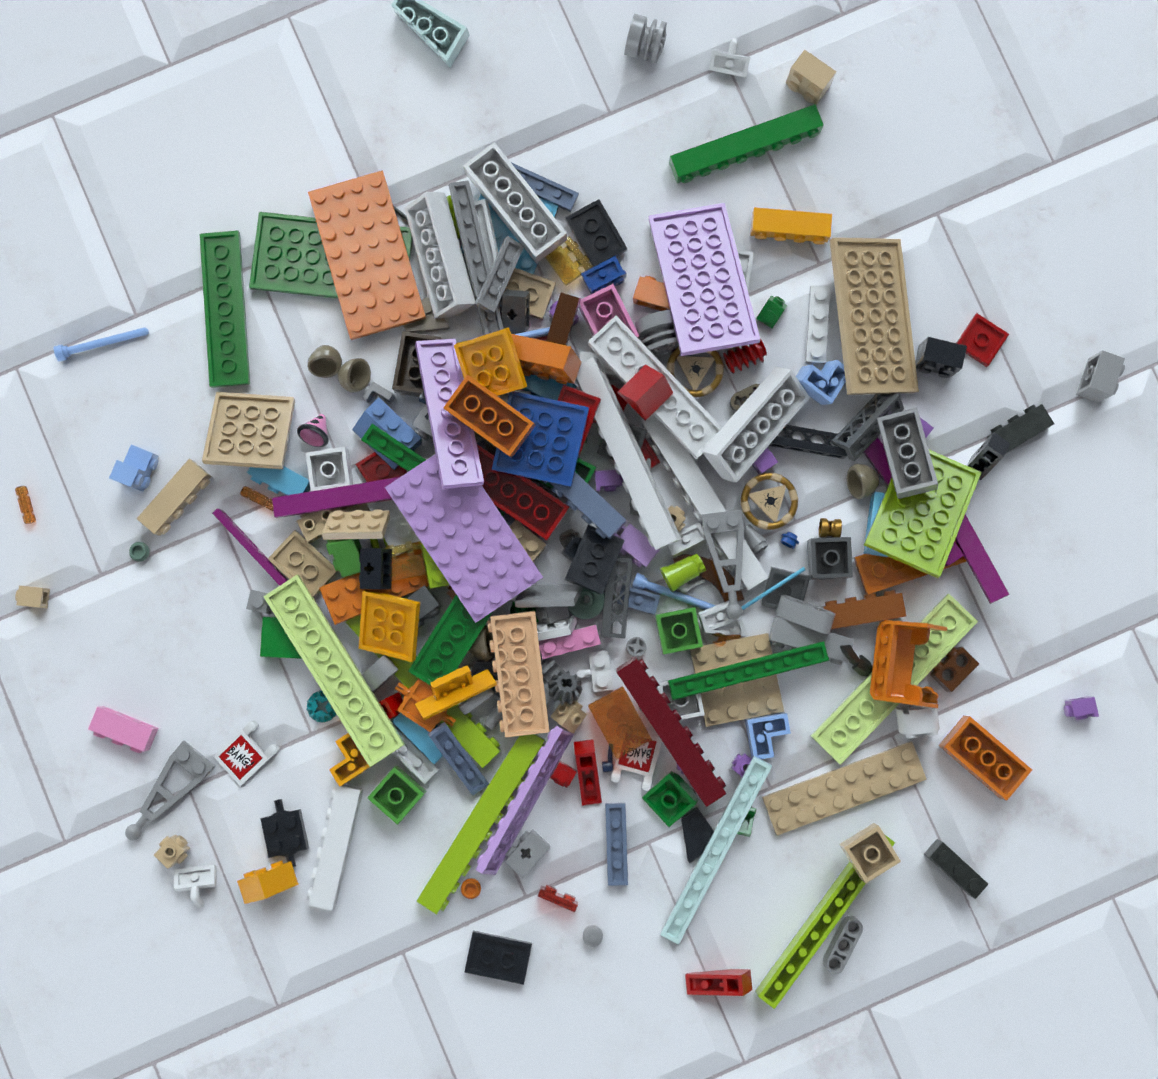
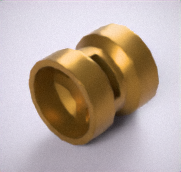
[819,518,842,538]

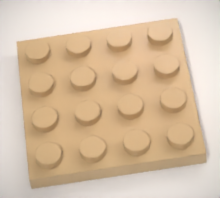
[202,392,295,469]
[690,633,784,727]

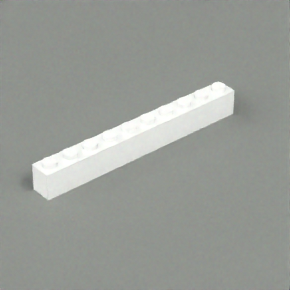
[575,357,681,550]
[642,415,769,591]

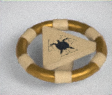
[667,346,724,398]
[741,472,798,530]

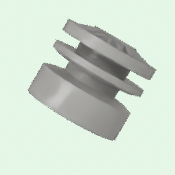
[624,14,667,63]
[635,310,679,355]

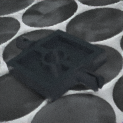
[260,799,309,867]

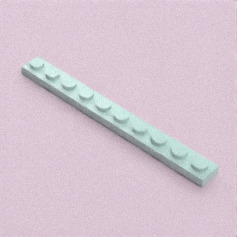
[661,756,772,945]

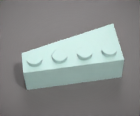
[391,0,470,68]

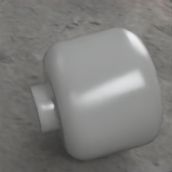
[583,925,603,947]

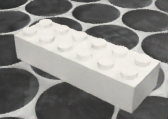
[463,142,567,264]
[404,192,475,319]
[702,367,810,483]

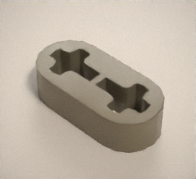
[730,384,760,411]

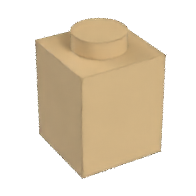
[15,585,50,608]

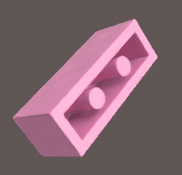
[539,625,601,659]
[88,706,158,753]

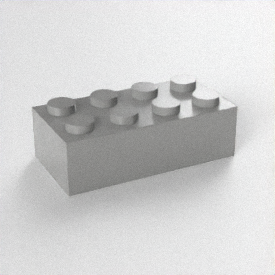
[877,408,938,499]

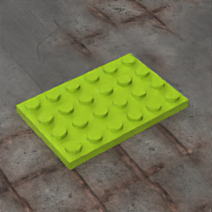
[864,449,982,578]

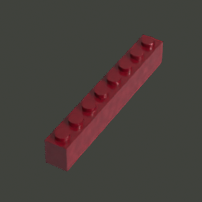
[615,656,727,807]

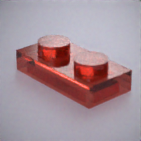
[538,885,578,912]

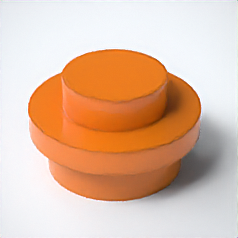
[461,878,481,899]

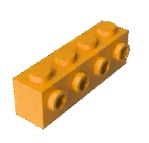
[750,207,832,244]

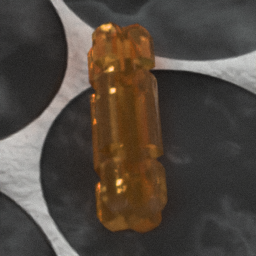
[15,486,36,524]
[240,486,274,511]

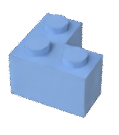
[796,360,846,405]
[109,444,159,492]
[745,713,791,759]

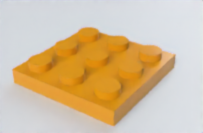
[454,328,527,396]
[359,589,420,662]

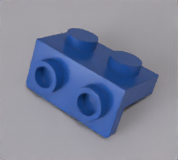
[581,256,627,294]

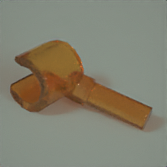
[712,633,741,646]

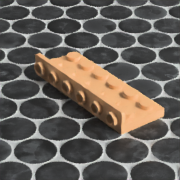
[487,611,550,738]

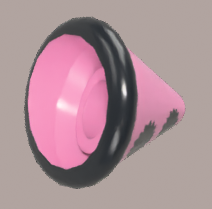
[297,414,329,447]

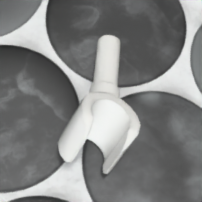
[678,578,705,594]

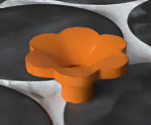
[920,686,939,704]

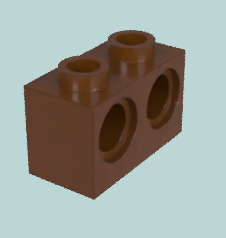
[930,647,979,692]

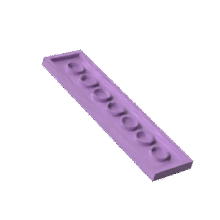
[415,339,484,489]
[476,726,574,875]

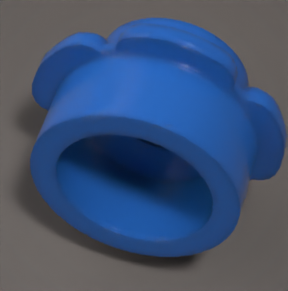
[780,532,799,549]

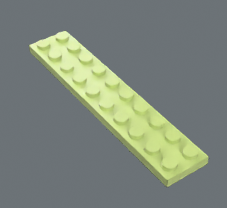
[264,575,405,767]
[811,594,978,765]

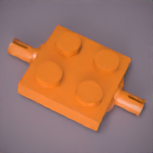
[395,678,456,732]

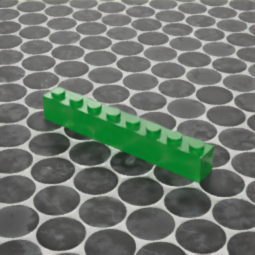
[669,104,824,183]

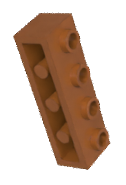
[820,590,907,629]

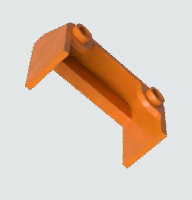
[870,620,947,708]

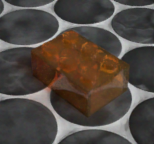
[588,686,652,760]

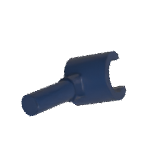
[602,744,614,772]

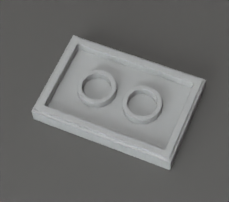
[515,584,583,608]

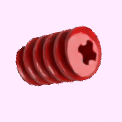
[723,338,767,374]

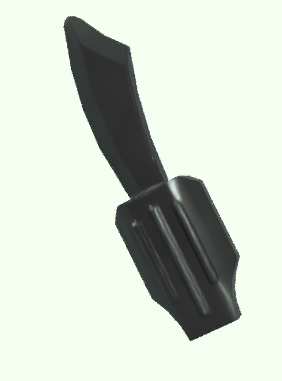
[840,644,873,677]

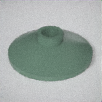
[567,587,605,619]

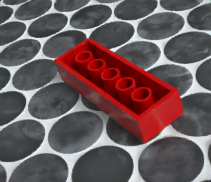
[477,444,569,540]

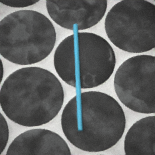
[742,567,806,610]

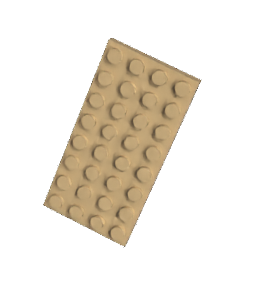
[830,238,919,395]

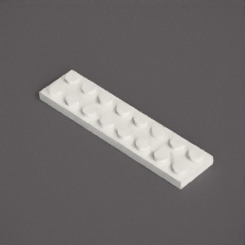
[587,315,722,459]

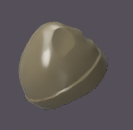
[307,345,342,378]
[337,358,371,393]
[847,464,880,499]
[469,625,495,661]

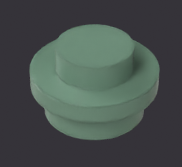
[129,542,150,562]

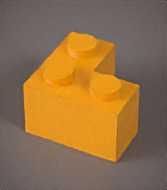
[329,733,377,787]
[237,860,299,904]

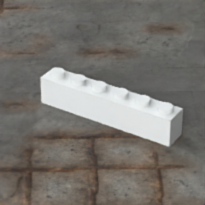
[307,785,363,911]

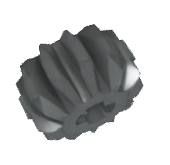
[548,671,583,705]

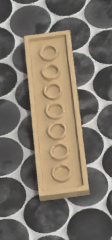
[762,741,927,835]

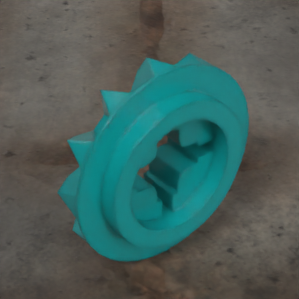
[306,691,336,722]

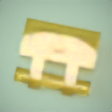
[544,236,592,286]
[384,541,426,581]

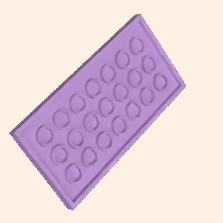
[648,203,760,356]
[385,454,543,623]

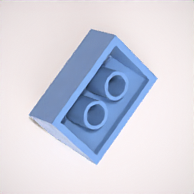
[352,398,422,470]

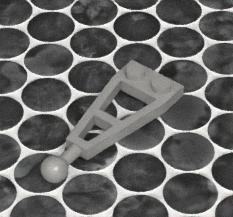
[701,510,744,619]
[125,741,215,840]

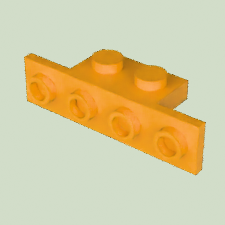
[415,665,497,720]

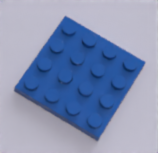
[492,391,589,487]

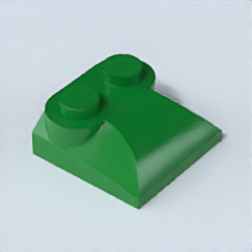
[642,771,699,827]

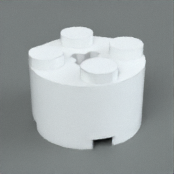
[896,703,940,738]

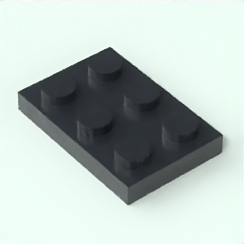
[565,199,628,267]
[564,525,625,595]
[464,930,532,985]

